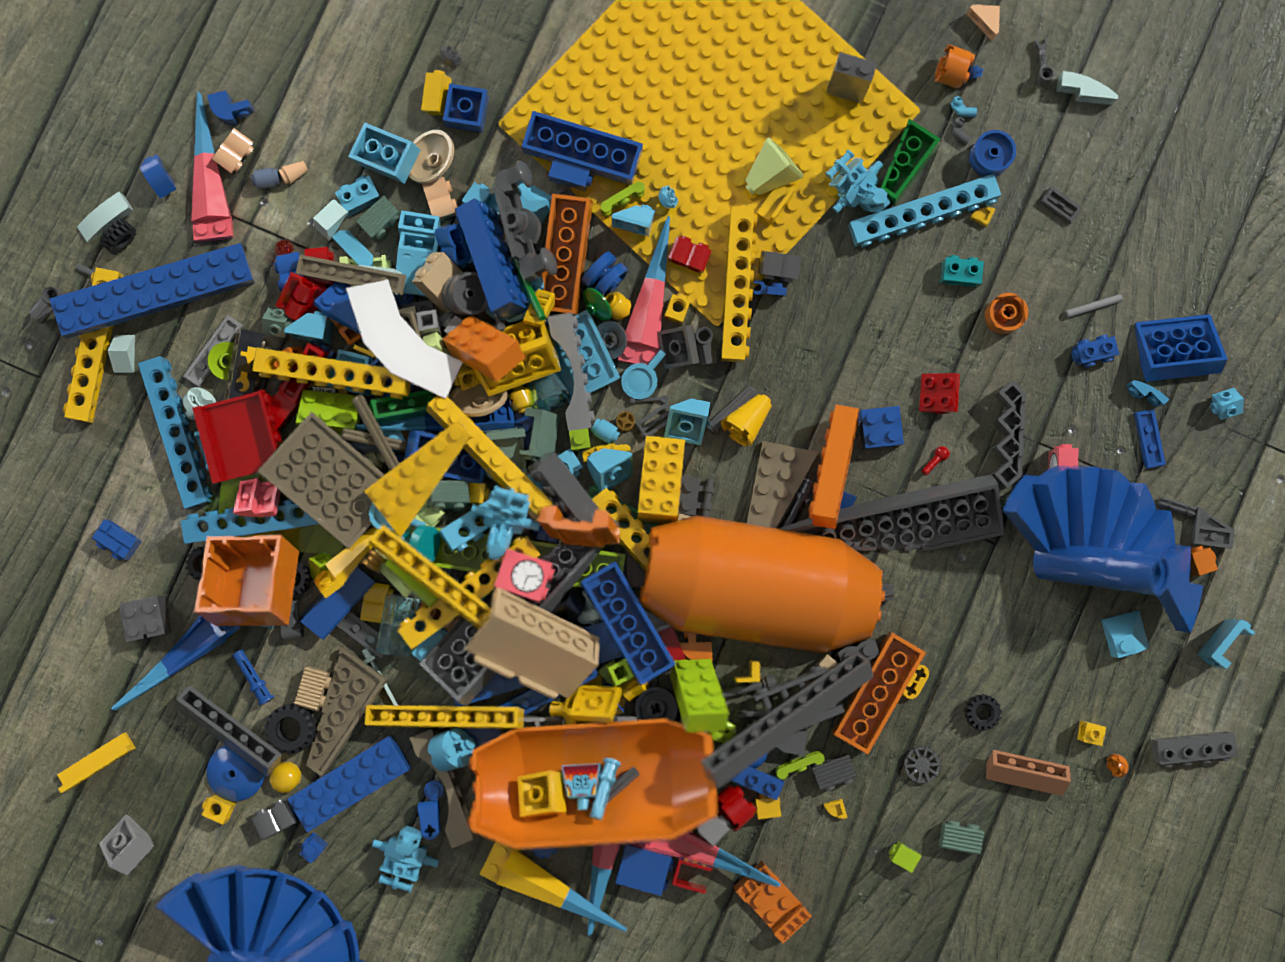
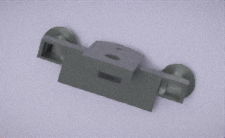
[493,160,558,283]

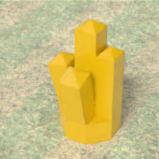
[619,677,649,702]

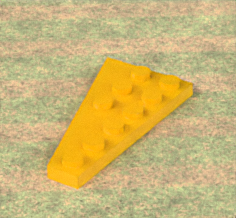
[364,420,471,538]

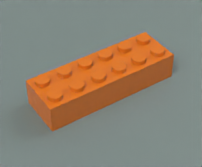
[542,194,593,315]
[809,405,859,529]
[831,632,926,754]

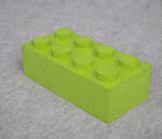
[670,659,728,733]

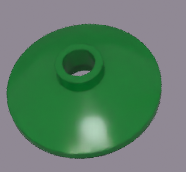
[583,288,612,321]

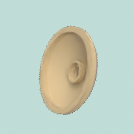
[409,130,454,184]
[450,384,508,417]

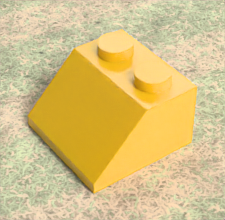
[518,771,566,817]

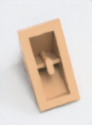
[967,5,1000,41]

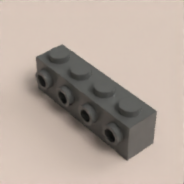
[1151,731,1238,767]

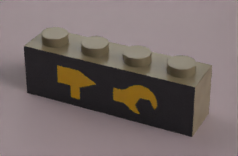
[224,329,265,400]

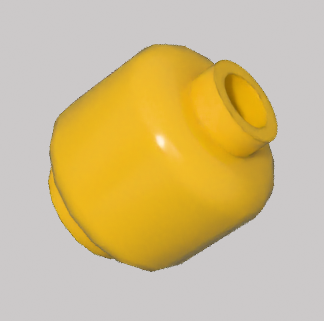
[605,292,631,320]
[508,385,535,414]

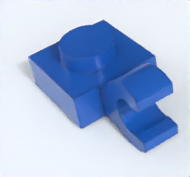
[753,280,787,296]

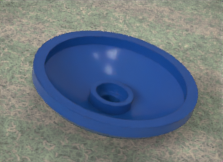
[207,745,265,801]

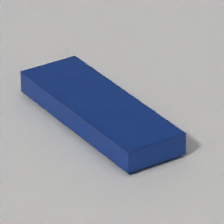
[1134,409,1166,469]

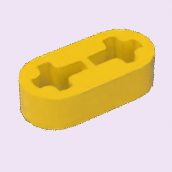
[902,664,929,699]

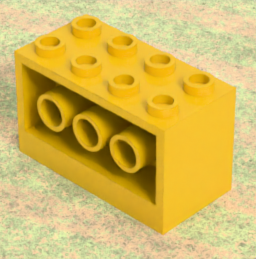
[474,316,561,397]
[638,436,685,524]

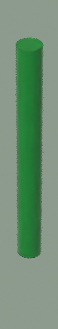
[512,258,546,321]

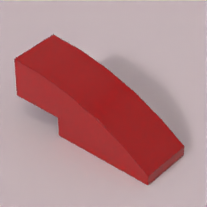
[278,343,329,403]

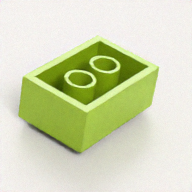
[296,390,361,438]

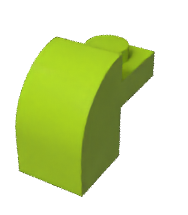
[606,659,634,686]

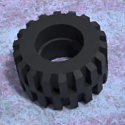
[264,704,318,754]

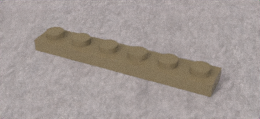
[296,255,407,295]

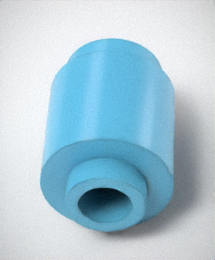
[590,418,620,444]

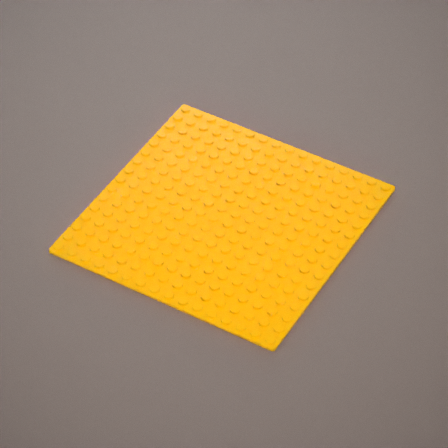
[499,0,920,326]

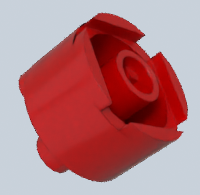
[717,786,757,832]

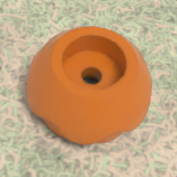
[1106,754,1129,778]

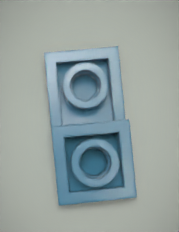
[1125,380,1169,407]

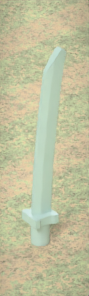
[362,648,399,706]

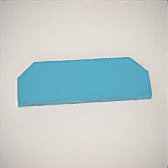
[332,230,374,266]

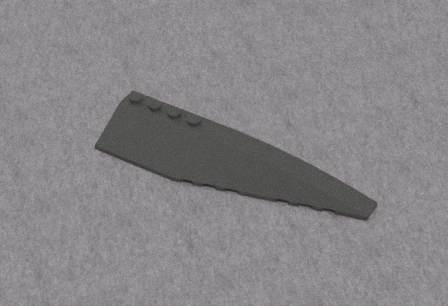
[778,474,1005,551]
[420,518,619,707]

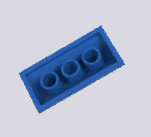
[300,564,375,640]

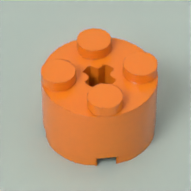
[935,44,975,89]
[985,293,1028,334]

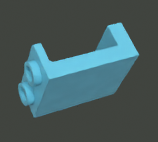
[1197,619,1255,669]

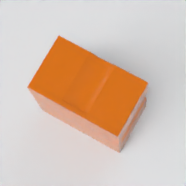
[195,535,299,626]

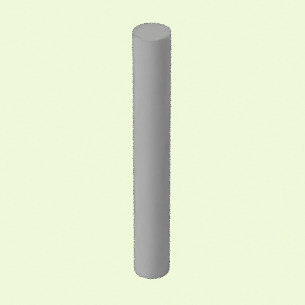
[1066,294,1123,318]

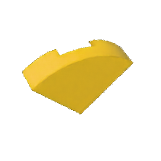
[969,207,996,227]
[823,798,847,819]

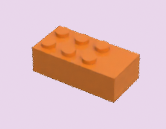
[443,315,526,382]

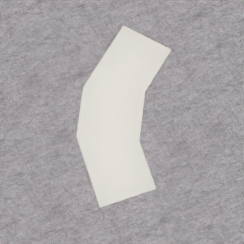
[346,280,463,398]

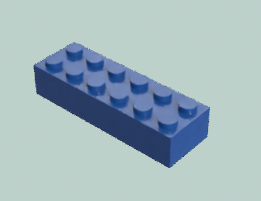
[522,111,643,185]
[455,198,528,320]
[580,562,676,685]
[288,735,412,832]

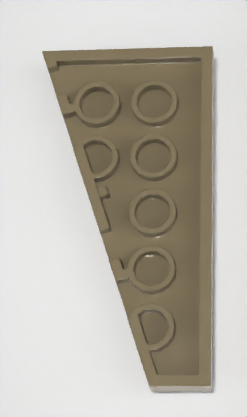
[746,441,819,528]
[306,646,388,777]

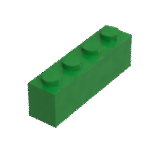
[368,390,450,423]

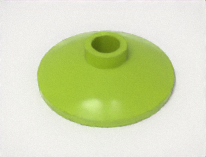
[207,342,234,380]

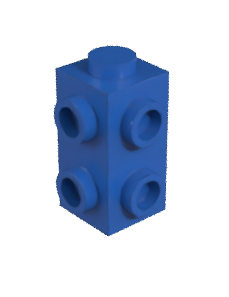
[1071,334,1119,368]

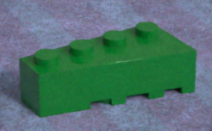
[881,119,941,207]

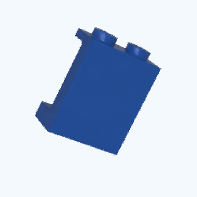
[616,843,674,896]

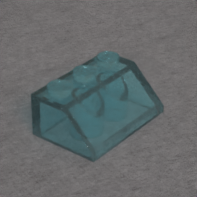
[376,594,422,656]

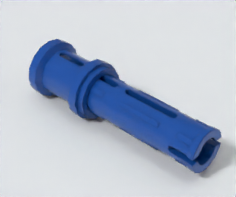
[232,649,275,706]

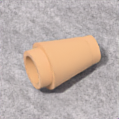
[278,161,308,184]

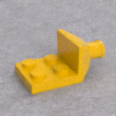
[550,685,622,725]

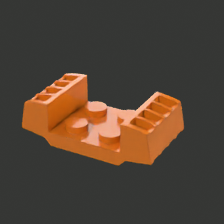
[537,506,620,547]
[733,860,812,943]

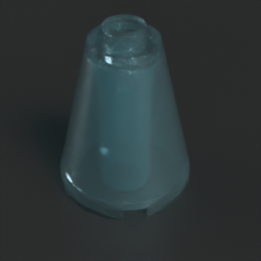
[531,373,571,411]

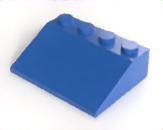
[1135,314,1228,381]

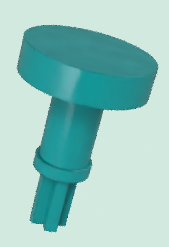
[393,525,440,562]

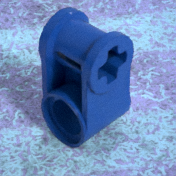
[418,800,441,840]

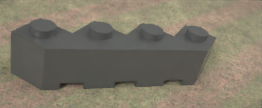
[991,380,1026,490]

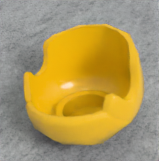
[269,762,301,794]

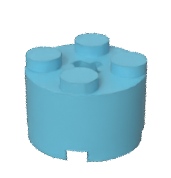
[428,728,475,772]

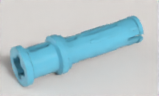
[590,758,621,820]

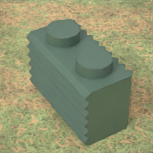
[356,195,401,241]
[427,480,470,511]
[939,820,984,855]

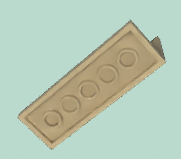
[465,588,600,699]

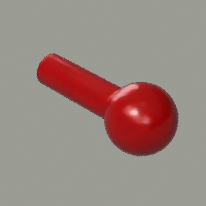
[921,446,950,476]

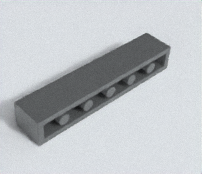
[176,685,281,777]

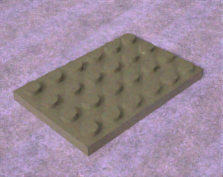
[258,412,384,549]

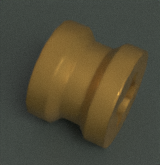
[616,411,635,432]
[362,549,387,572]

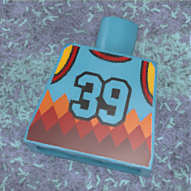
[562,764,602,811]

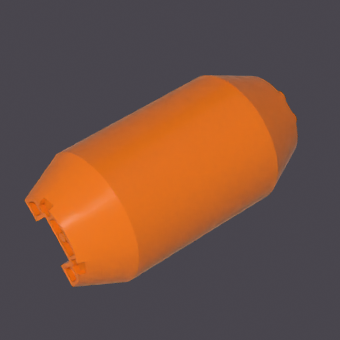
[639,515,885,653]
[468,719,717,850]

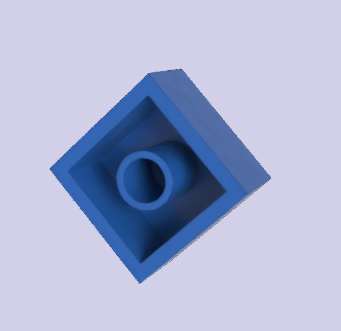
[443,83,489,133]
[859,406,904,450]

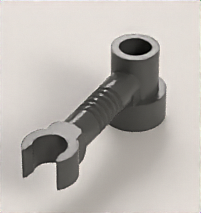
[1034,37,1055,86]

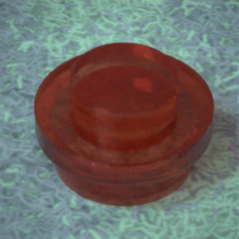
[275,240,294,255]

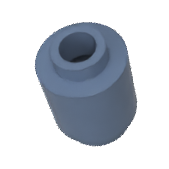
[251,167,281,189]

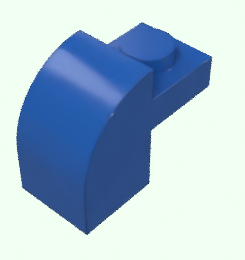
[207,90,254,125]
[140,154,176,199]

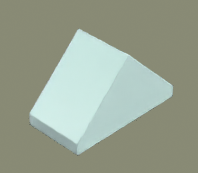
[313,199,348,241]
[108,335,135,373]

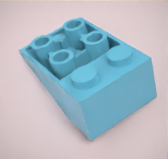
[396,230,441,297]

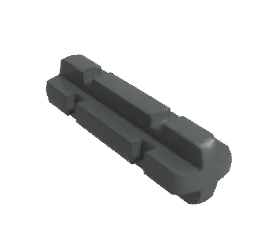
[1158,497,1197,517]

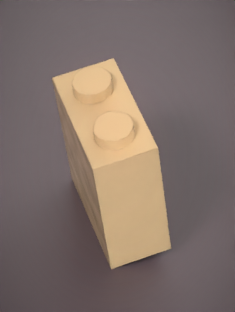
[412,252,463,312]

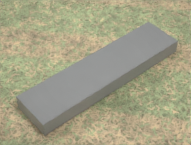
[183,315,244,388]

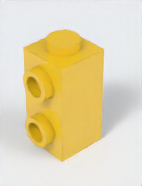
[421,70,452,116]

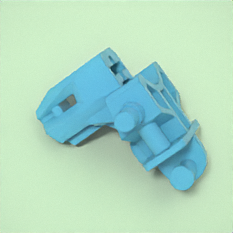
[825,150,890,213]
[471,486,540,560]
[372,826,440,893]

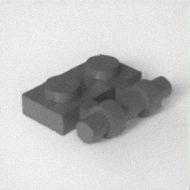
[678,475,715,517]

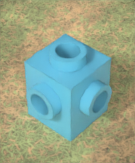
[1210,388,1244,420]

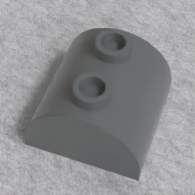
[658,325,700,369]

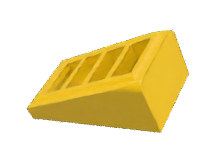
[523,289,555,327]

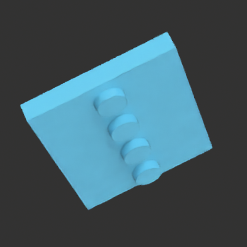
[549,310,621,403]

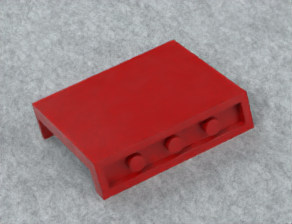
[192,390,281,484]

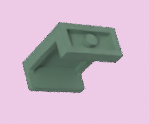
[519,408,560,461]
[483,427,528,482]

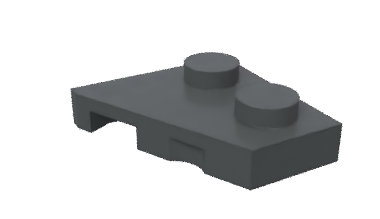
[1191,507,1234,549]

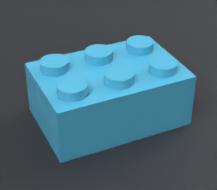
[348,123,421,184]

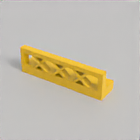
[57,732,136,793]

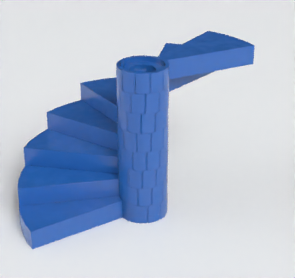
[1003,466,1203,633]
[156,865,365,962]

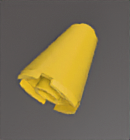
[721,394,772,447]

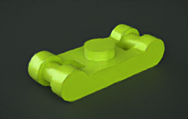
[601,181,645,217]
[775,751,824,779]

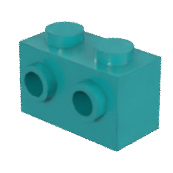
[940,255,984,288]

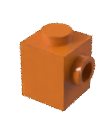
[1190,545,1218,576]

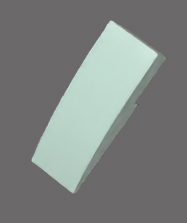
[1057,71,1118,105]
[77,192,134,243]

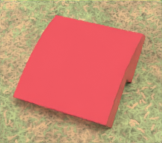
[233,478,281,517]

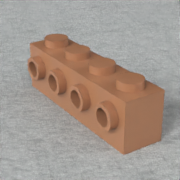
[986,750,1071,796]

